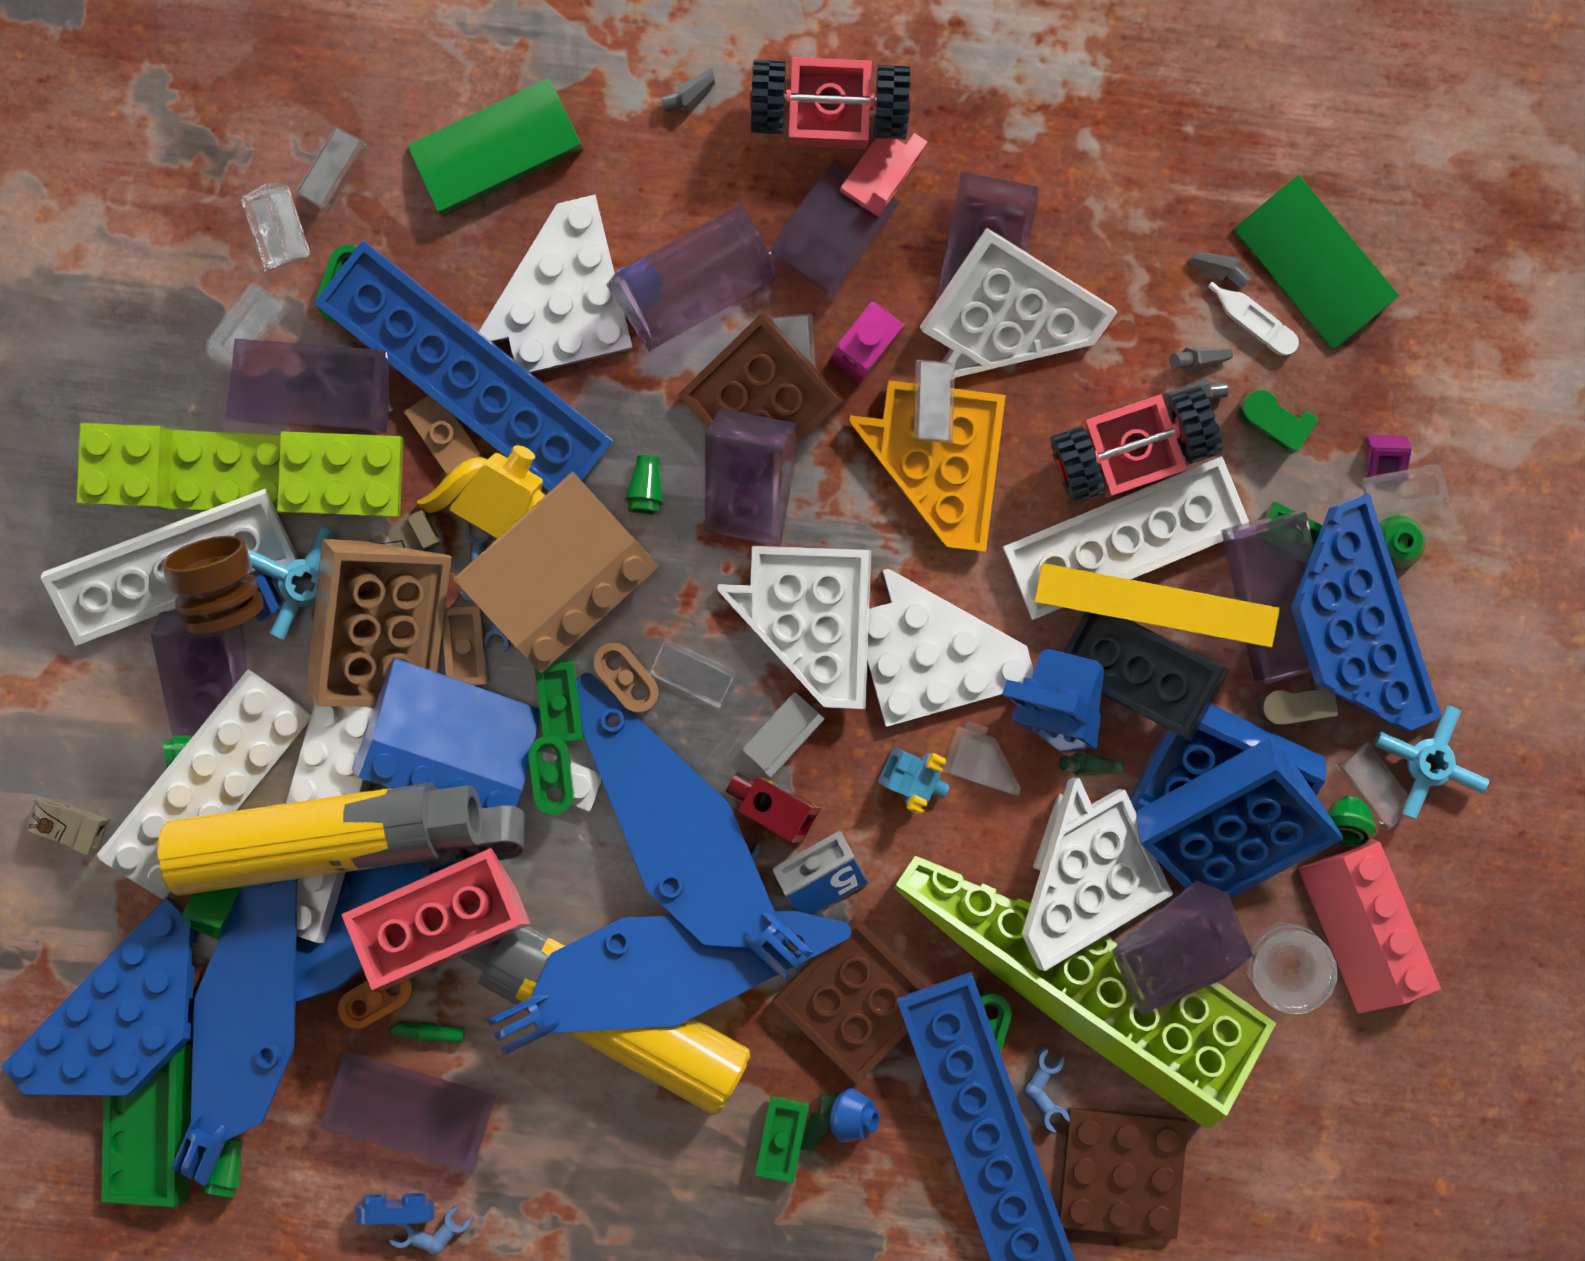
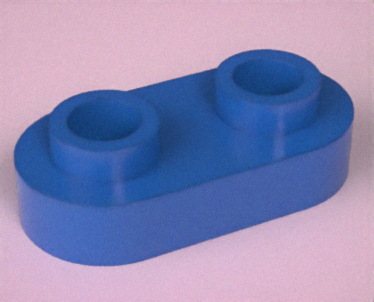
[355,1193,434,1225]

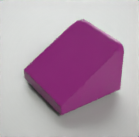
[1365,435,1412,484]

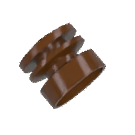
[162,535,264,634]

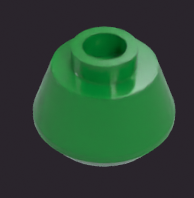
[1379,515,1426,569]
[1327,796,1376,846]

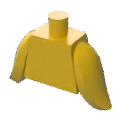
[417,445,546,539]

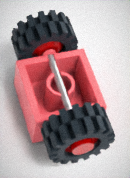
[750,57,911,150]
[1050,386,1223,504]

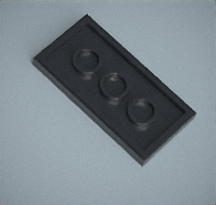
[1063,612,1229,741]

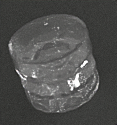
[1246,923,1337,1014]

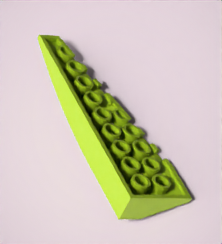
[894,856,1277,1129]

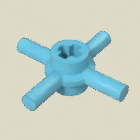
[249,526,335,640]
[1374,705,1489,820]

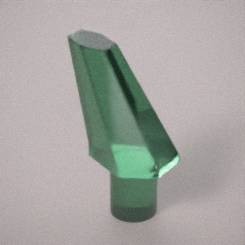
[1059,751,1124,776]
[800,1093,835,1150]

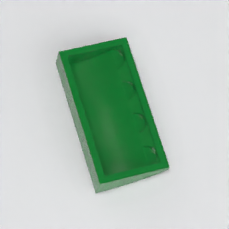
[408,78,584,217]
[1232,174,1400,350]
[102,1043,191,1207]

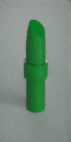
[388,1021,465,1044]

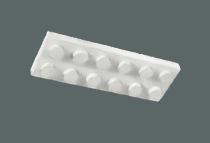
[1002,456,1252,620]
[41,488,298,646]
[97,669,311,900]
[286,703,374,943]

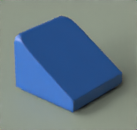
[255,575,283,622]

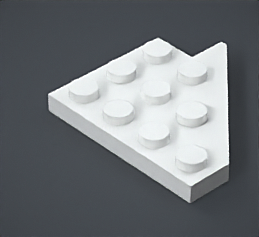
[479,195,633,374]
[920,228,1117,379]
[718,546,871,709]
[867,569,1034,727]
[1022,778,1173,971]

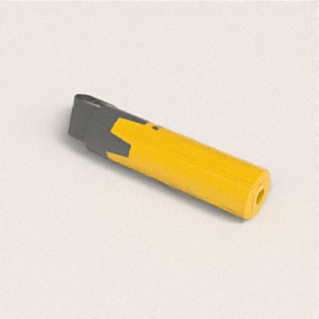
[157,782,525,896]
[459,926,751,1115]

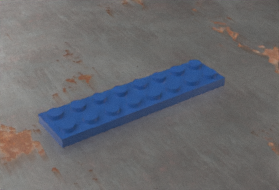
[314,240,614,491]
[897,972,1075,1261]

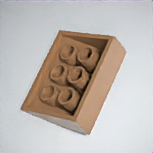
[454,471,659,673]
[305,539,452,707]

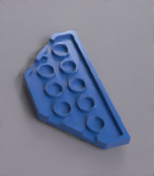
[1291,493,1442,731]
[1,897,197,1096]

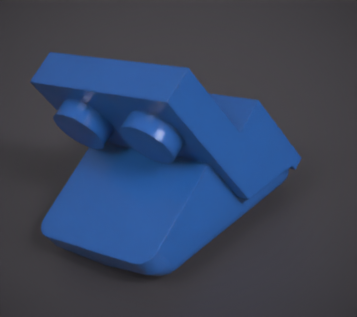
[1002,649,1104,753]

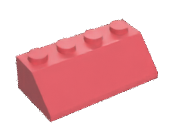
[1297,839,1441,1013]
[341,848,531,990]

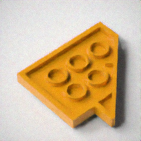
[849,380,1006,552]

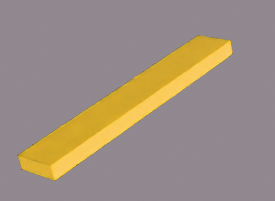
[1035,563,1280,647]

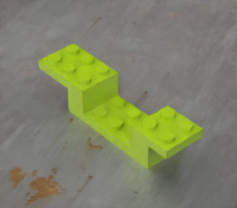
[77,423,403,517]

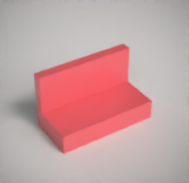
[839,133,927,217]

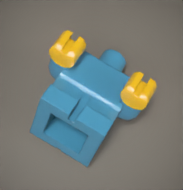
[877,746,949,814]

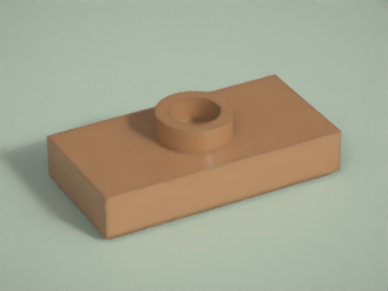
[404,395,483,475]

